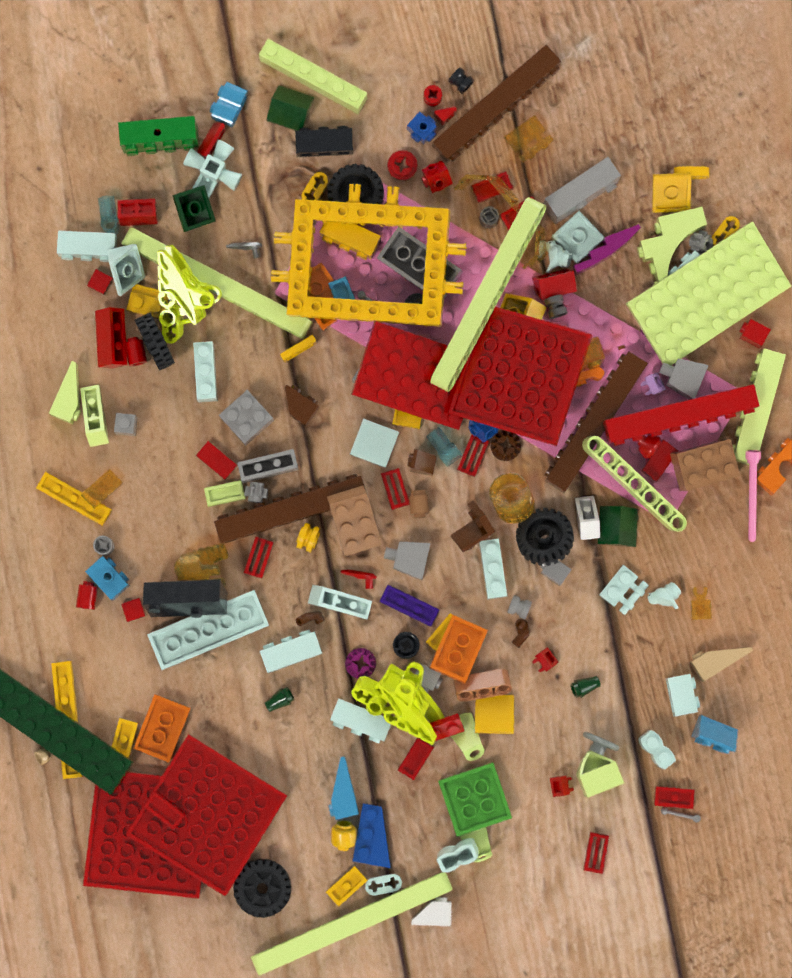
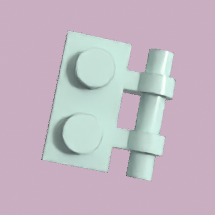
[599,565,649,615]

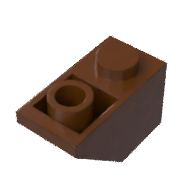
[285,385,319,427]
[407,449,437,476]

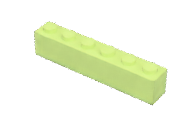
[259,39,367,114]
[732,348,786,465]

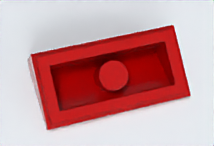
[197,122,226,159]

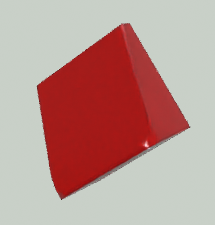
[433,107,457,126]

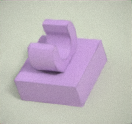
[640,373,666,395]

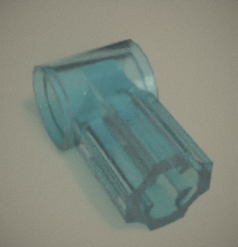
[98,195,120,234]
[426,427,463,467]

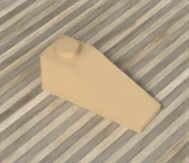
[690,647,753,682]

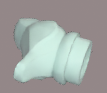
[546,240,572,273]
[647,582,681,609]

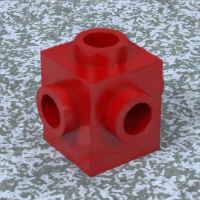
[421,160,453,193]

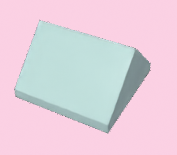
[108,244,145,296]

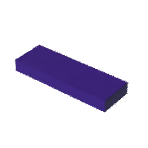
[379,585,439,627]

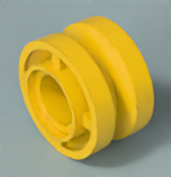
[296,523,320,553]

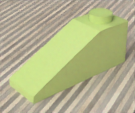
[49,361,81,424]
[80,385,109,447]

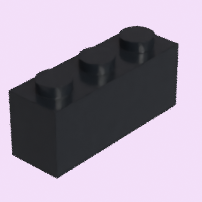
[295,126,353,157]

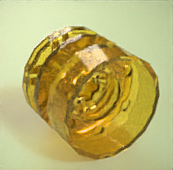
[489,472,535,524]

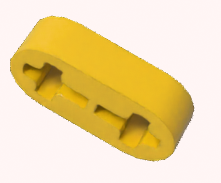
[673,166,709,180]
[301,172,328,201]
[711,216,740,246]

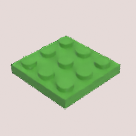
[438,763,512,837]

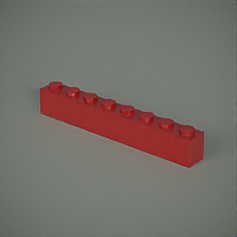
[603,384,760,446]

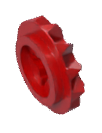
[387,150,418,181]

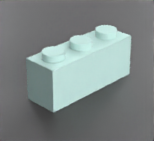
[57,231,117,262]
[193,341,218,402]
[479,539,507,600]
[260,629,323,673]
[330,698,391,743]

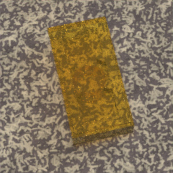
[81,469,123,509]

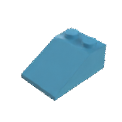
[328,756,359,820]

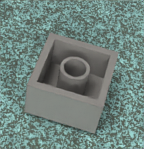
[219,390,274,446]

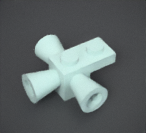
[183,140,243,199]

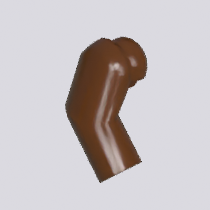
[296,611,325,626]
[512,619,530,648]

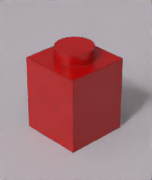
[739,319,771,349]

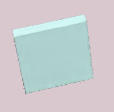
[551,211,604,264]
[350,419,399,468]

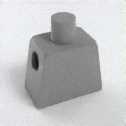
[659,359,708,400]
[384,542,430,580]

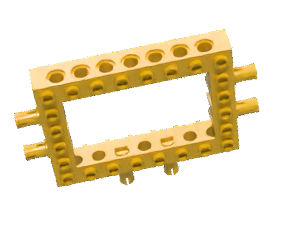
[271,184,466,327]

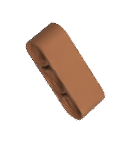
[453,669,512,702]

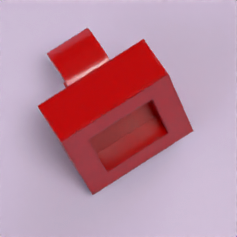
[532,647,559,672]
[550,775,574,797]

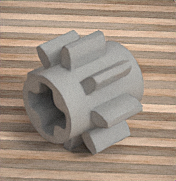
[689,230,713,255]
[244,482,268,503]

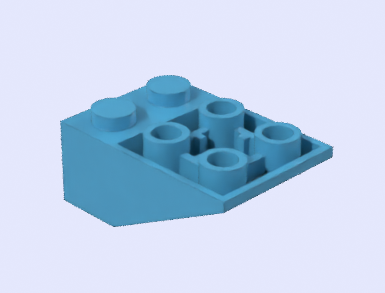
[691,715,738,754]

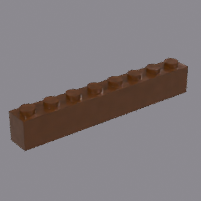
[432,44,561,163]
[544,351,648,493]
[214,474,368,544]

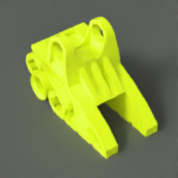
[157,245,222,344]
[351,662,445,745]

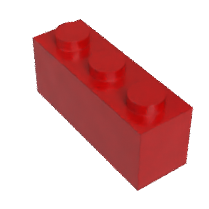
[95,307,127,369]

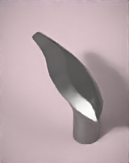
[226,242,262,259]

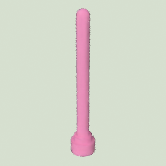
[745,450,761,542]

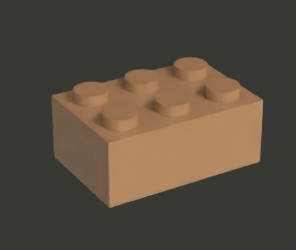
[670,439,740,491]
[327,485,382,556]

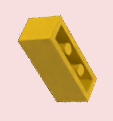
[319,221,381,260]

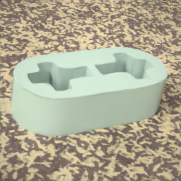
[365,874,402,895]

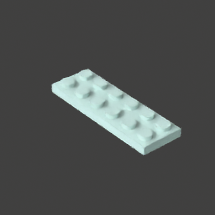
[147,590,269,670]

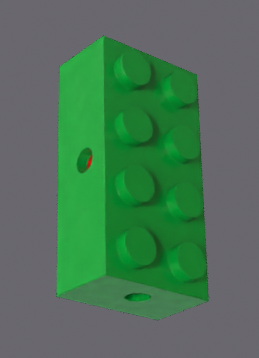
[118,116,199,156]

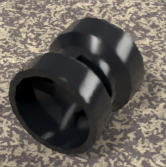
[448,67,474,94]

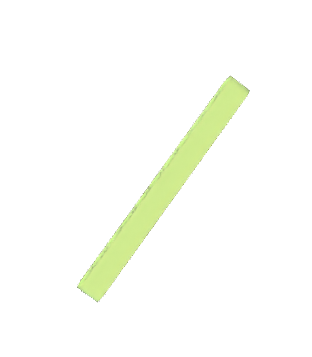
[431,197,546,392]
[121,227,313,339]
[251,872,453,976]

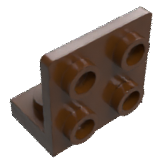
[451,500,495,552]

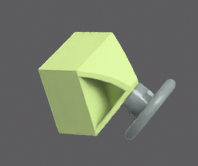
[576,732,624,797]

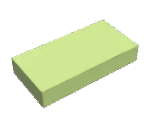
[204,480,245,507]

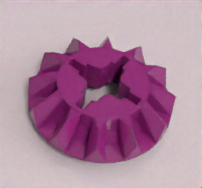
[345,648,376,679]

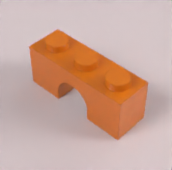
[757,438,792,495]

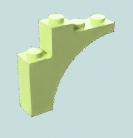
[637,207,707,285]

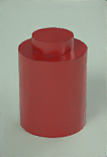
[126,337,148,367]
[76,581,98,610]

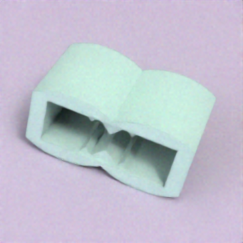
[638,730,676,769]
[437,838,479,872]

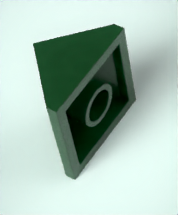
[266,85,314,131]
[172,185,216,232]
[597,506,638,547]

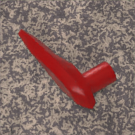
[340,569,377,589]

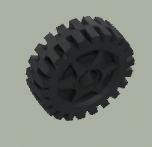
[328,164,384,204]
[134,313,175,371]
[516,508,574,566]
[233,859,291,918]

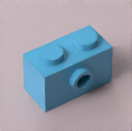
[85,556,130,601]

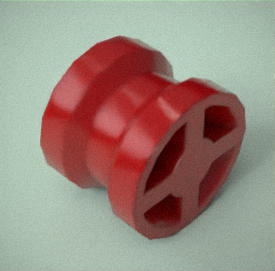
[423,85,442,107]

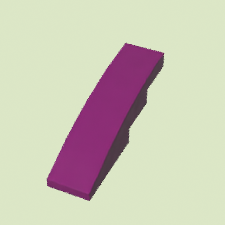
[573,224,641,276]

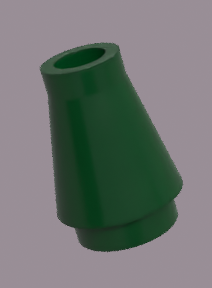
[570,676,601,698]
[265,687,295,712]

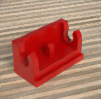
[117,198,158,226]
[532,268,577,300]

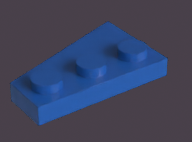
[353,803,391,868]

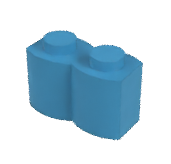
[210,82,248,128]

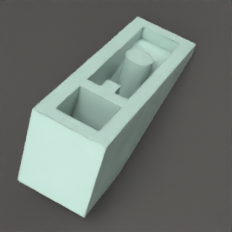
[308,585,372,619]

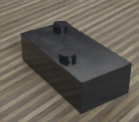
[143,579,228,618]

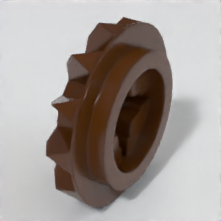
[490,431,521,461]

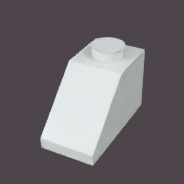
[575,496,600,540]
[411,897,452,926]

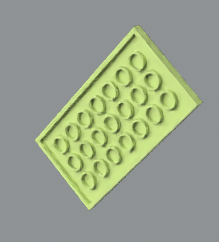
[626,222,791,365]

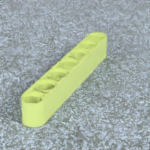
[582,436,687,532]

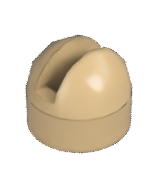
[34,748,51,766]

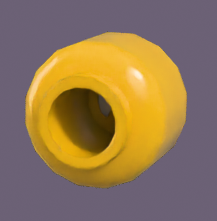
[331,820,357,851]

